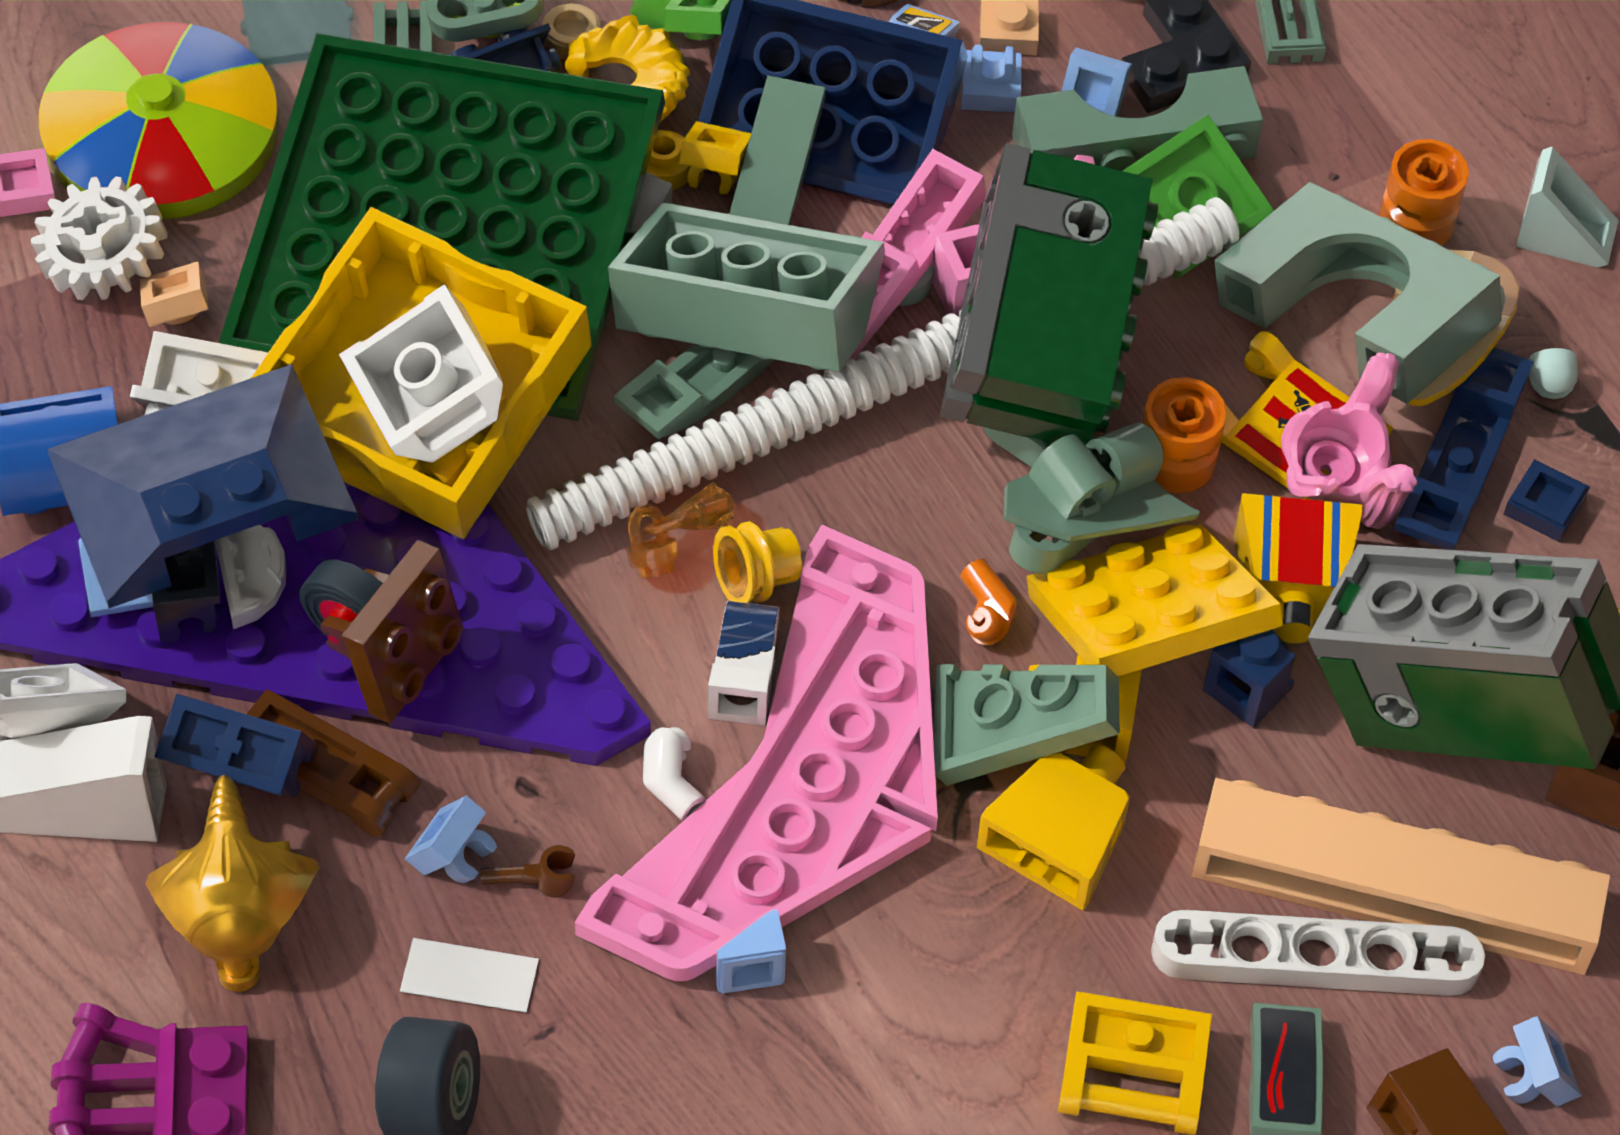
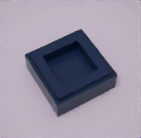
[1503,459,1590,542]

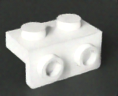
[130,331,268,415]

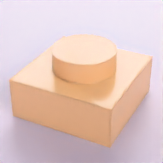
[979,0,1039,56]
[140,261,208,327]

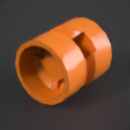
[1378,139,1469,246]
[1142,377,1227,493]

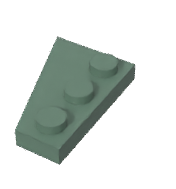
[934,664,1120,786]

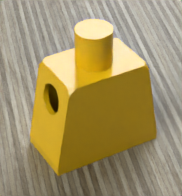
[976,745,1130,911]

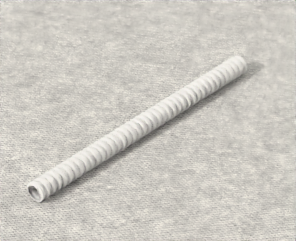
[526,197,1240,551]

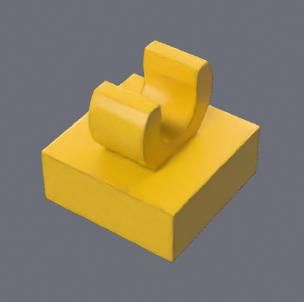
[679,121,751,195]

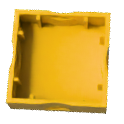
[250,207,592,539]

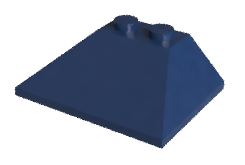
[47,364,359,609]

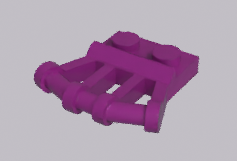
[48,1003,250,1135]

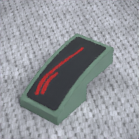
[1248,1002,1323,1135]

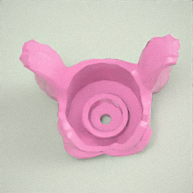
[1281,353,1418,529]

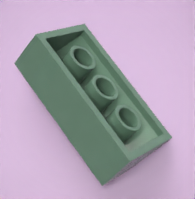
[608,202,885,372]

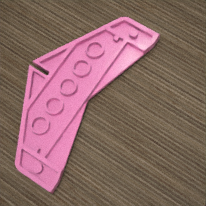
[575,525,938,981]

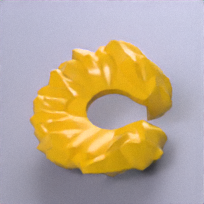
[565,15,690,122]

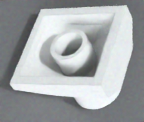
[0,663,126,741]

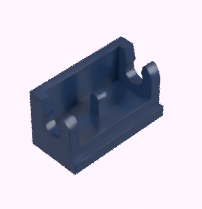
[154,693,317,797]

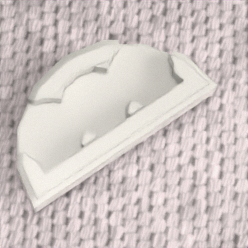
[215,525,286,629]

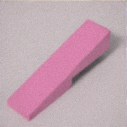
[850,149,986,359]

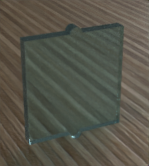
[240,0,353,66]

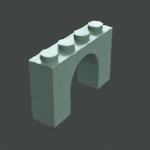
[1214,182,1502,404]

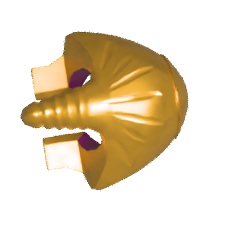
[145,775,320,992]

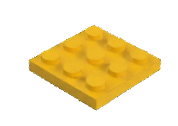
[1026,524,1283,676]

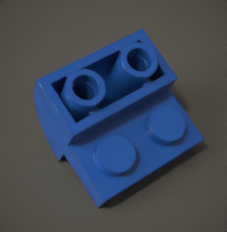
[0,386,119,516]

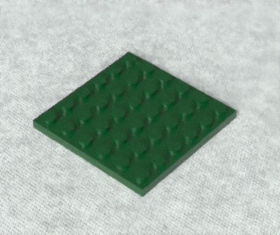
[218,33,665,421]

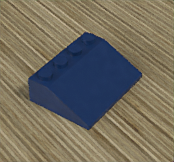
[698,0,968,206]

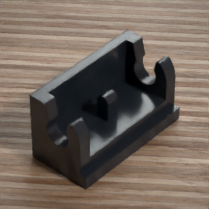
[152,541,221,643]

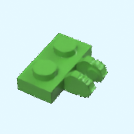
[629,0,732,40]

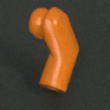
[960,558,1017,646]

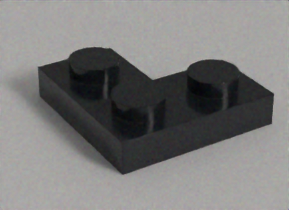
[1122,0,1251,113]

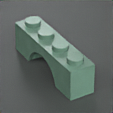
[1012,66,1263,171]

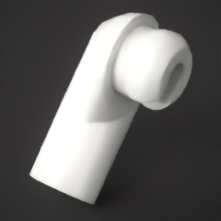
[643,727,706,821]

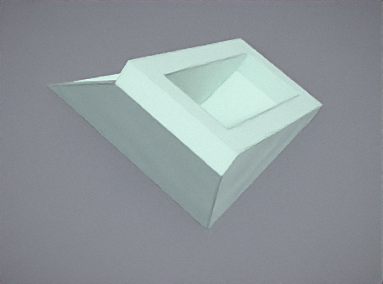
[1516,146,1619,268]

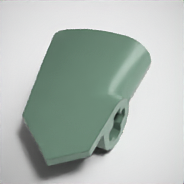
[1003,422,1201,542]

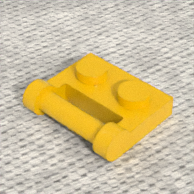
[1058,991,1212,1135]

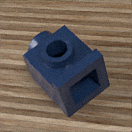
[1203,630,1296,728]

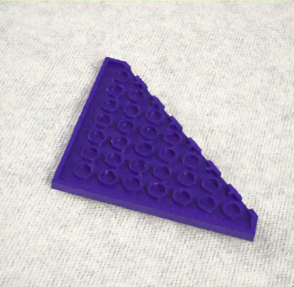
[0,482,651,766]

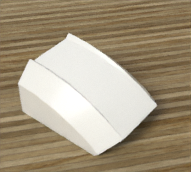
[339,284,503,463]

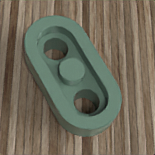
[426,0,544,42]

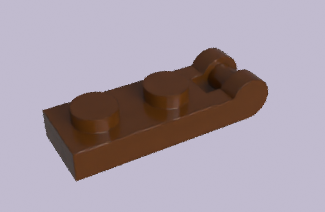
[247,689,420,837]

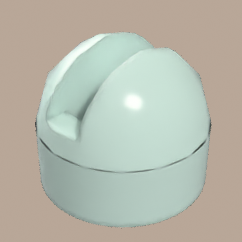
[1528,348,1579,400]

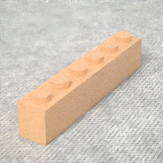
[1191,778,1610,975]

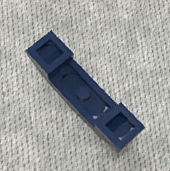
[1394,347,1534,550]

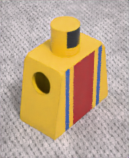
[1234,493,1362,643]

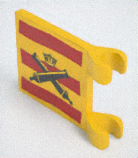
[1220,331,1394,501]

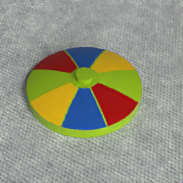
[39,22,279,219]

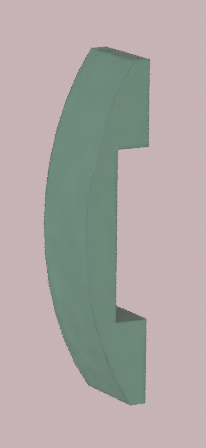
[614,344,775,439]

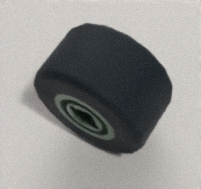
[375,1017,480,1135]

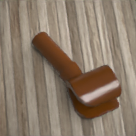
[480,845,575,898]

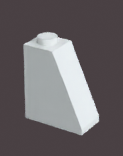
[0,716,167,842]

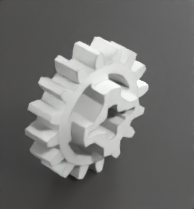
[31,177,168,300]

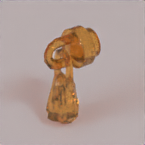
[626,481,735,578]

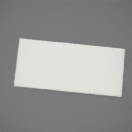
[400,938,539,1013]

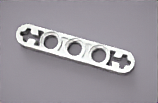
[1151,910,1485,996]

